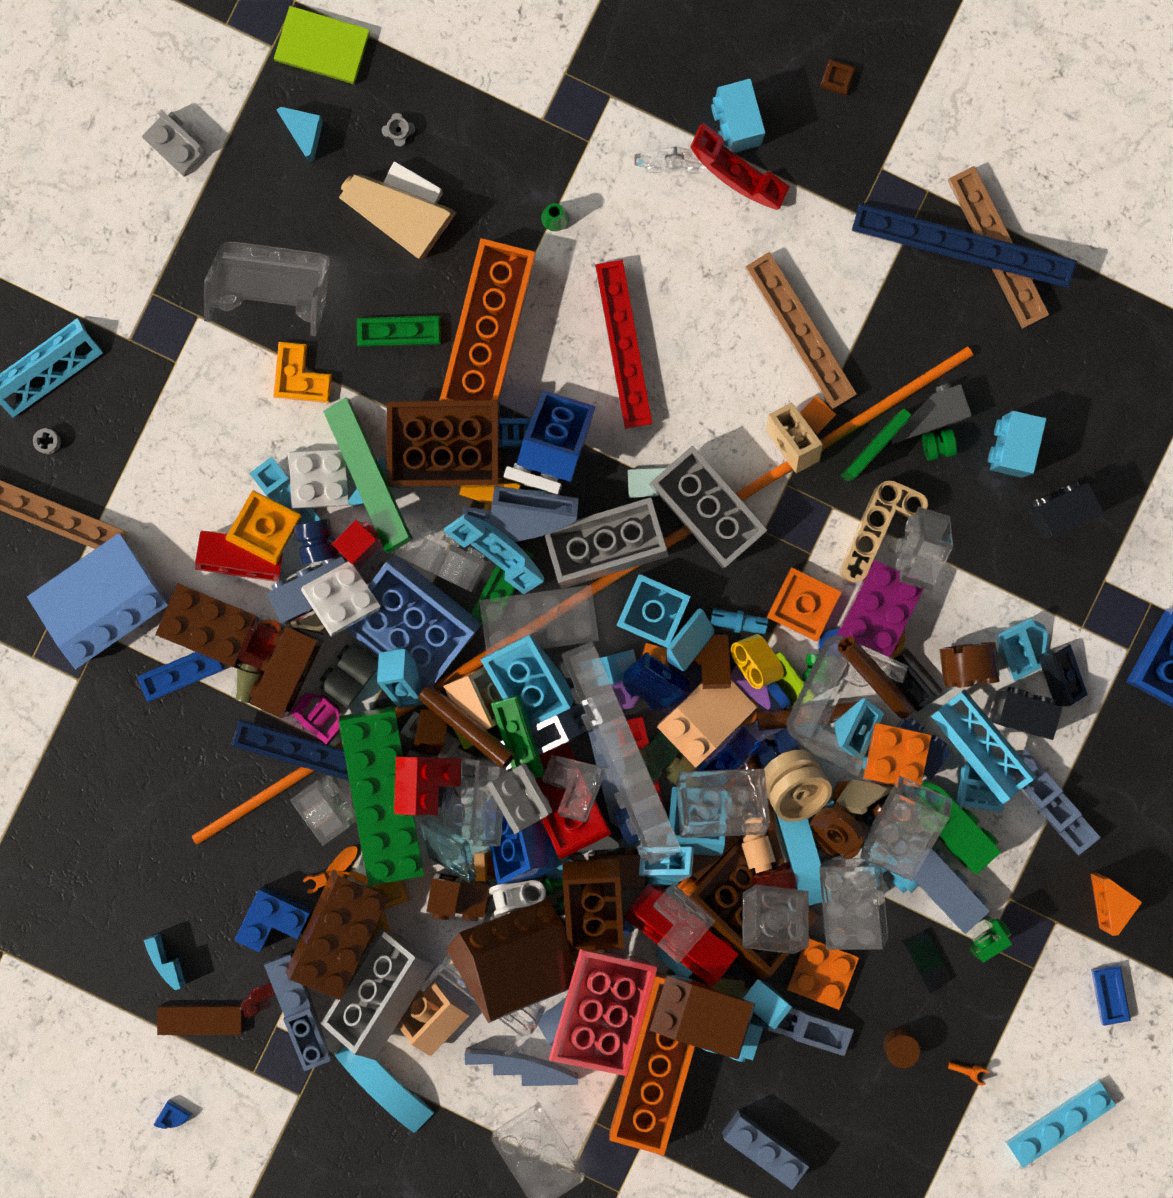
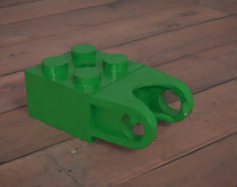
[912,781,1001,875]

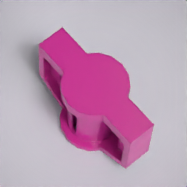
[289,693,342,745]

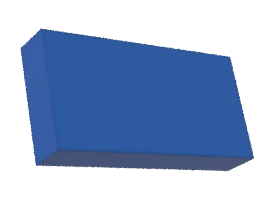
[1091,964,1131,1026]

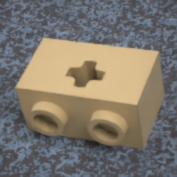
[766,403,823,473]

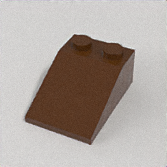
[650,975,756,1059]

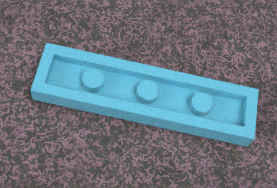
[1006,1080,1116,1168]

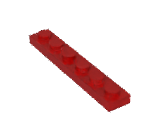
[595,259,652,430]

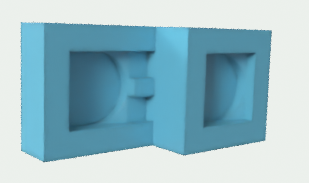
[144,934,185,990]

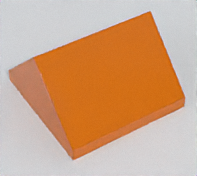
[1090,872,1142,936]

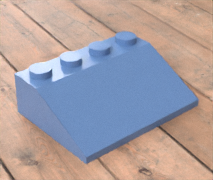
[27,532,170,669]
[346,554,483,690]

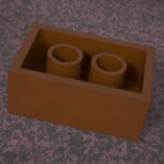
[155,583,259,669]
[249,626,324,718]
[563,858,624,952]

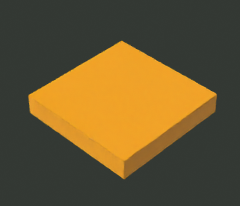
[226,490,302,565]

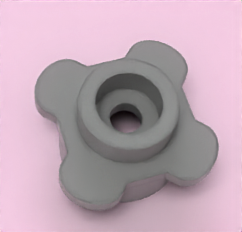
[382,113,415,147]

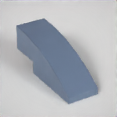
[760,1005,854,1056]

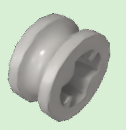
[33,428,61,454]

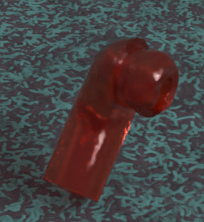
[240,982,276,1018]

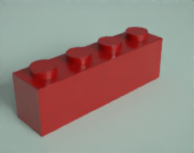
[624,884,738,987]

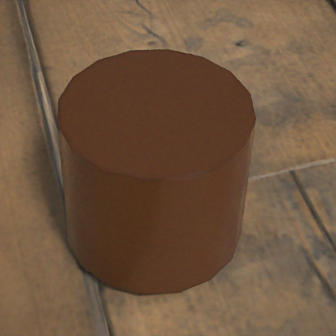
[883,1028,920,1068]

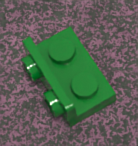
[969,916,1012,963]

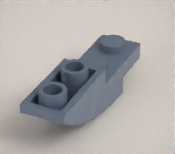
[264,953,331,1071]

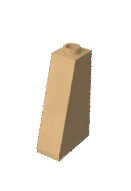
[339,174,457,259]

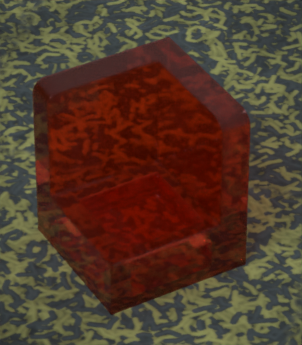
[237,621,278,671]

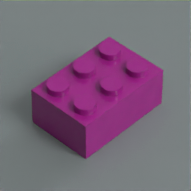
[834,560,926,663]

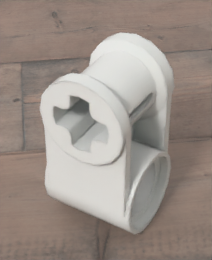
[489,880,546,918]

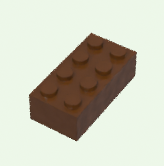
[285,869,389,1001]

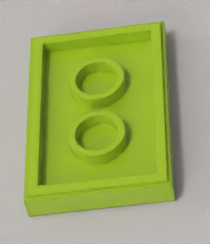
[274,6,370,85]

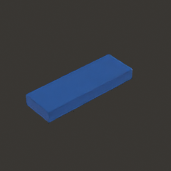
[137,652,226,702]

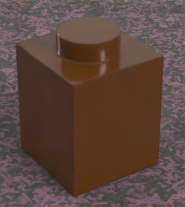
[411,709,447,756]

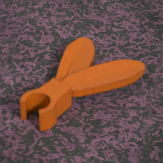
[303,846,368,893]

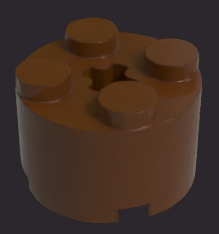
[939,642,1000,688]

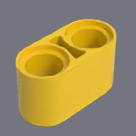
[731,634,784,689]

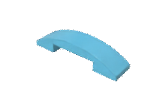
[249,456,336,563]
[444,514,544,594]
[775,812,829,907]
[335,1045,434,1133]

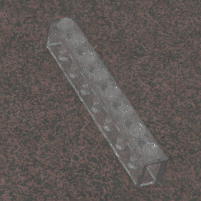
[559,641,683,866]

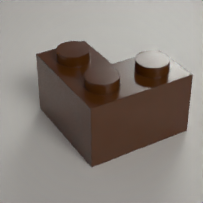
[426,872,491,921]

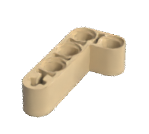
[840,480,928,583]

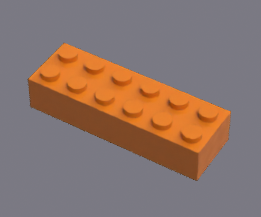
[440,238,536,402]
[609,972,695,1156]

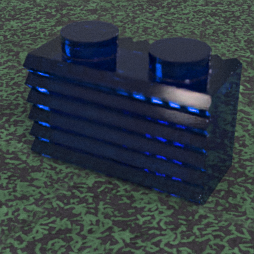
[623,652,689,715]
[697,727,761,786]

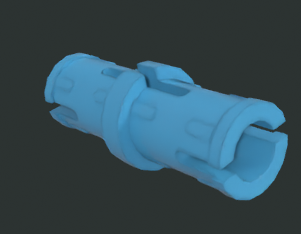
[710,608,768,636]

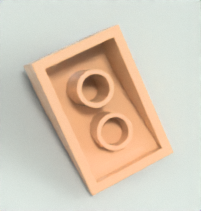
[657,680,757,768]

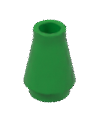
[541,203,569,231]

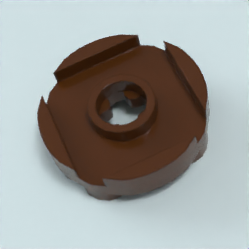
[810,805,868,859]

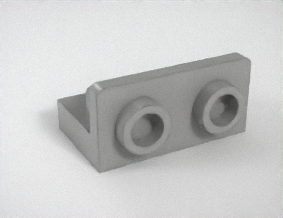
[142,109,206,177]
[487,763,552,834]

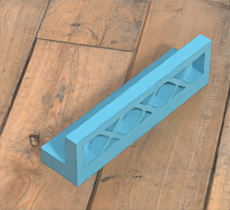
[0,318,103,418]
[931,689,1037,804]

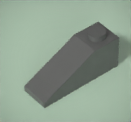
[888,382,972,446]

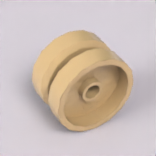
[760,750,832,822]

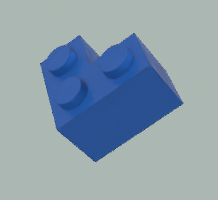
[234,886,314,953]

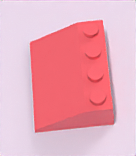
[549,949,658,1076]

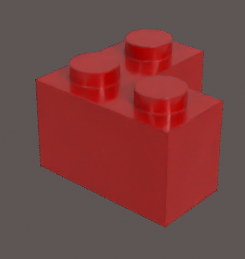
[394,757,462,815]

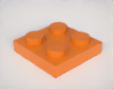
[766,567,841,642]
[863,723,931,791]
[786,936,859,1010]

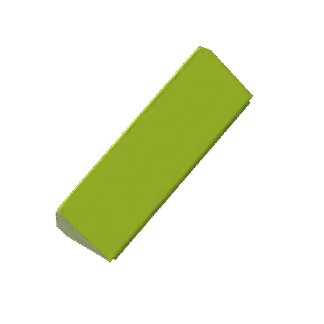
[775,652,813,707]

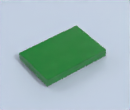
[840,409,911,482]

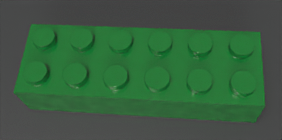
[338,706,424,886]

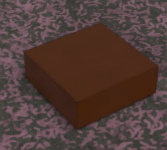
[820,59,855,96]

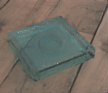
[420,817,477,883]

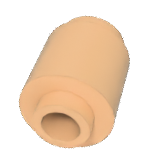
[741,830,776,873]

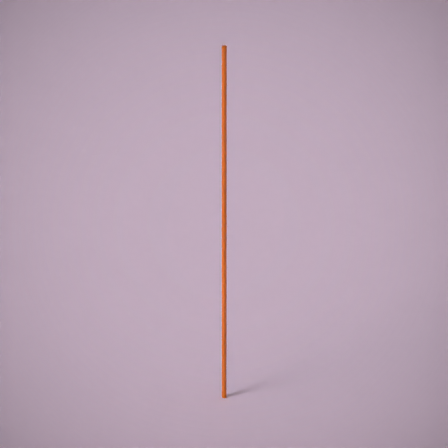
[192,346,973,845]

